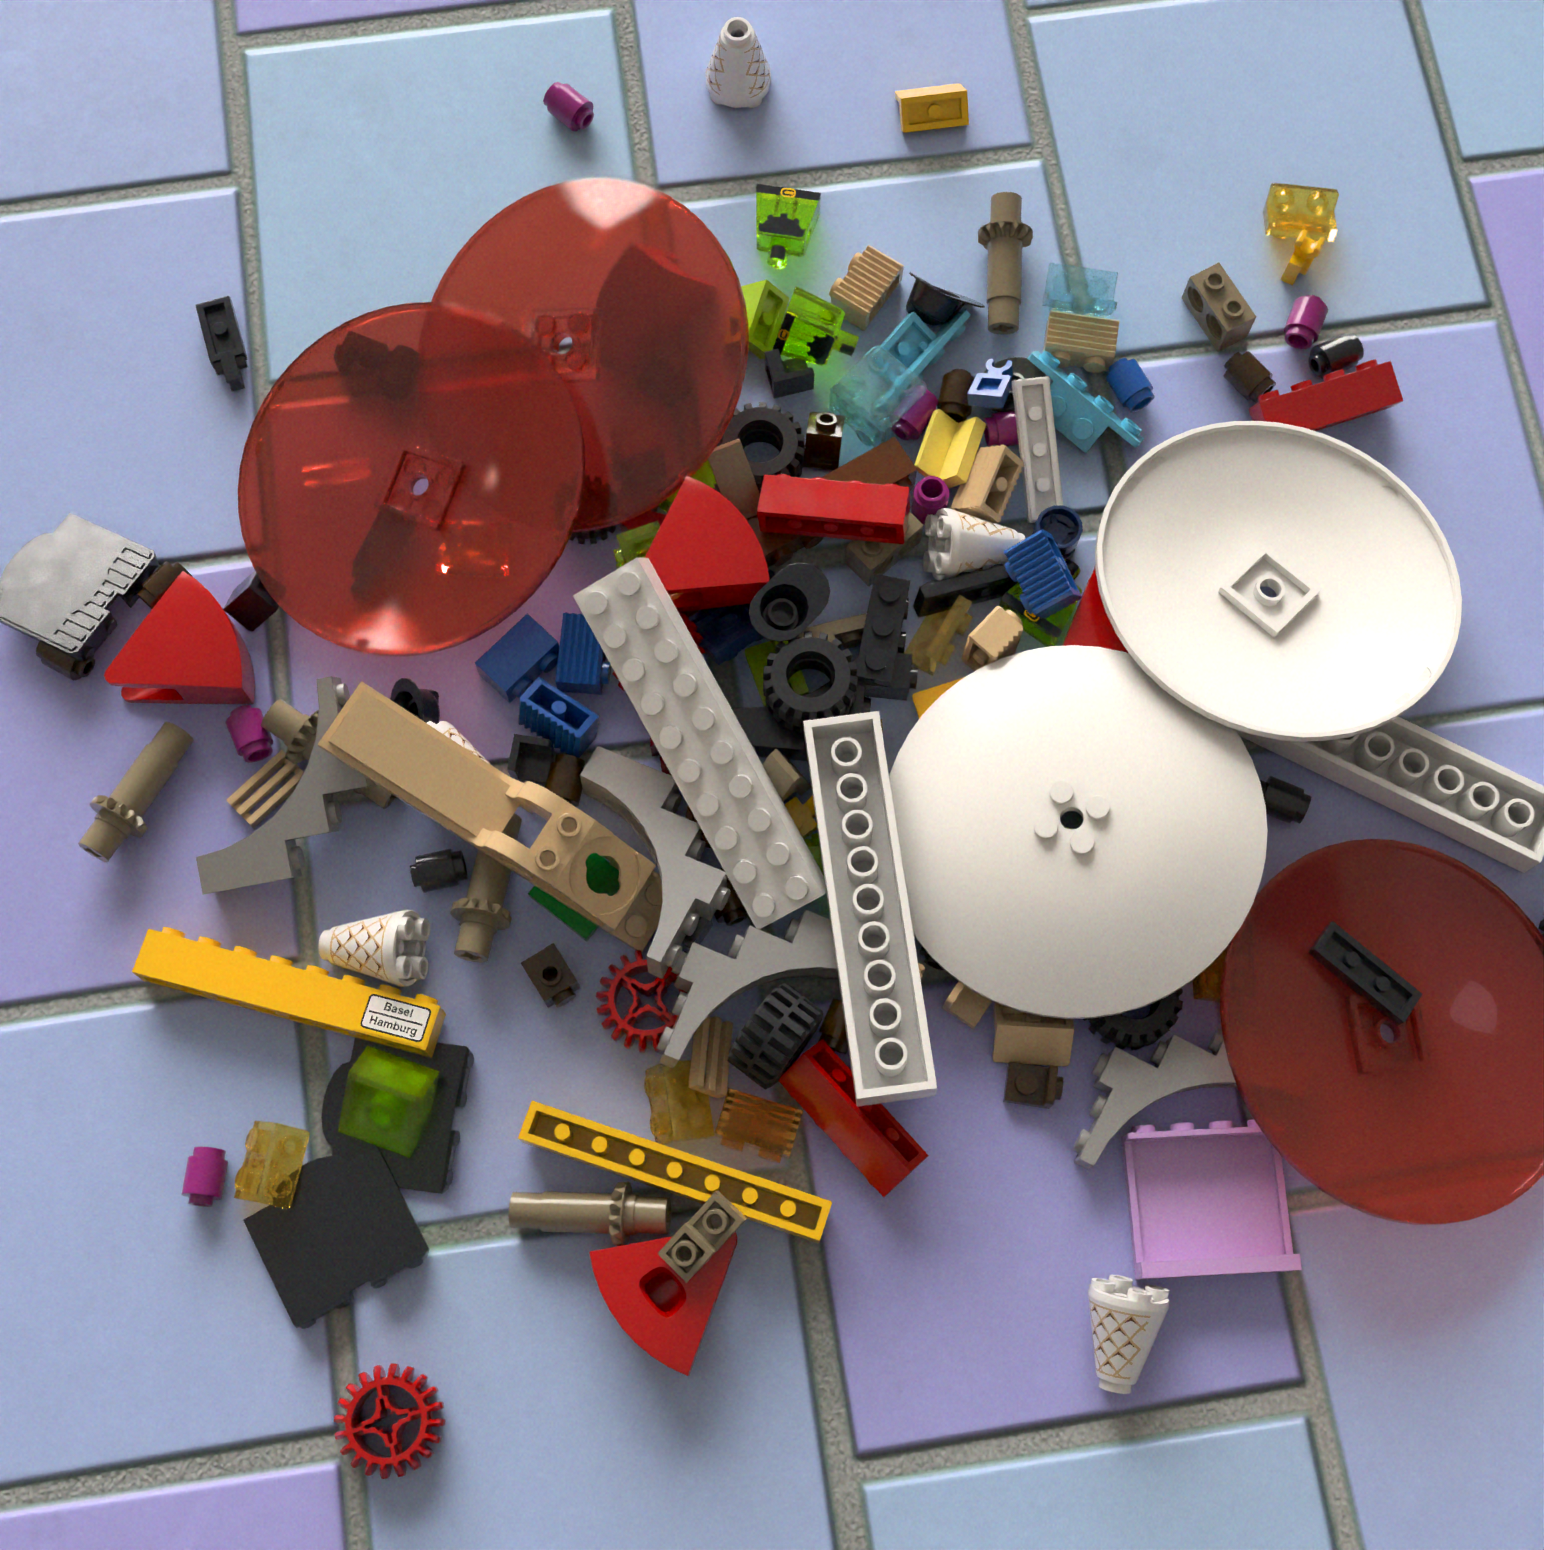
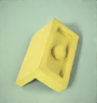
[914,409,986,488]

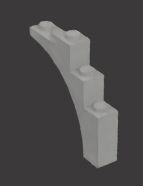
[196,676,376,895]
[580,746,730,978]
[657,909,839,1068]
[1073,1022,1318,1170]

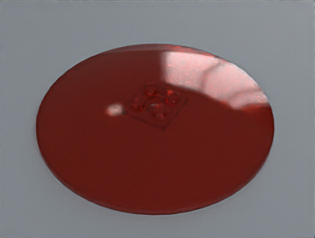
[418,178,749,532]
[238,302,586,656]
[1220,839,1544,1225]

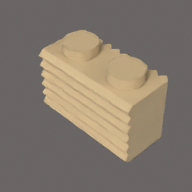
[829,245,904,331]
[1043,310,1119,373]
[950,444,1024,523]
[961,606,1023,672]

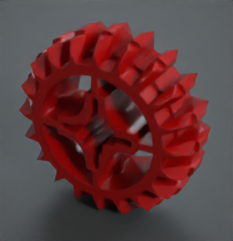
[596,950,687,1053]
[334,1363,445,1479]

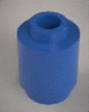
[1106,358,1155,412]

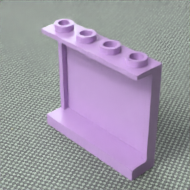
[1121,1119,1302,1280]

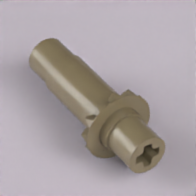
[978,192,1033,334]
[261,699,396,809]
[78,722,194,862]
[450,813,522,963]
[508,1182,671,1246]

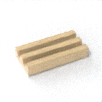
[226,750,304,828]
[689,1016,733,1098]

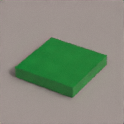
[528,853,620,942]

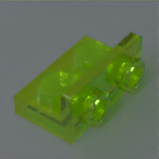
[613,521,660,569]

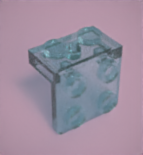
[1042,262,1118,318]
[828,345,927,447]

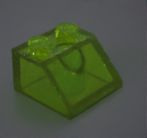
[338,1046,440,1158]

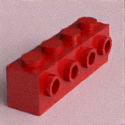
[1248,359,1403,431]
[757,474,910,544]
[778,1039,929,1198]

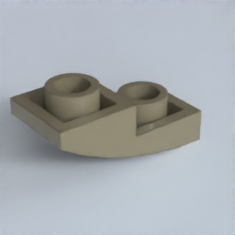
[705,438,760,519]
[657,1191,747,1283]

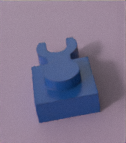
[967,359,1013,408]

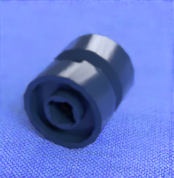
[1032,505,1083,561]

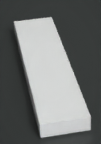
[1012,376,1063,523]

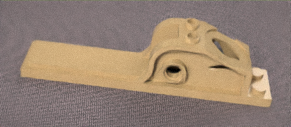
[318,681,663,952]

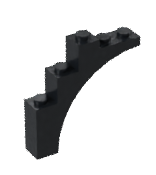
[731,598,918,761]

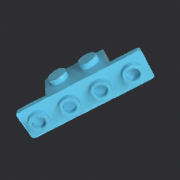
[865,309,971,416]
[1027,350,1144,453]

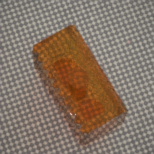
[715,1088,803,1163]

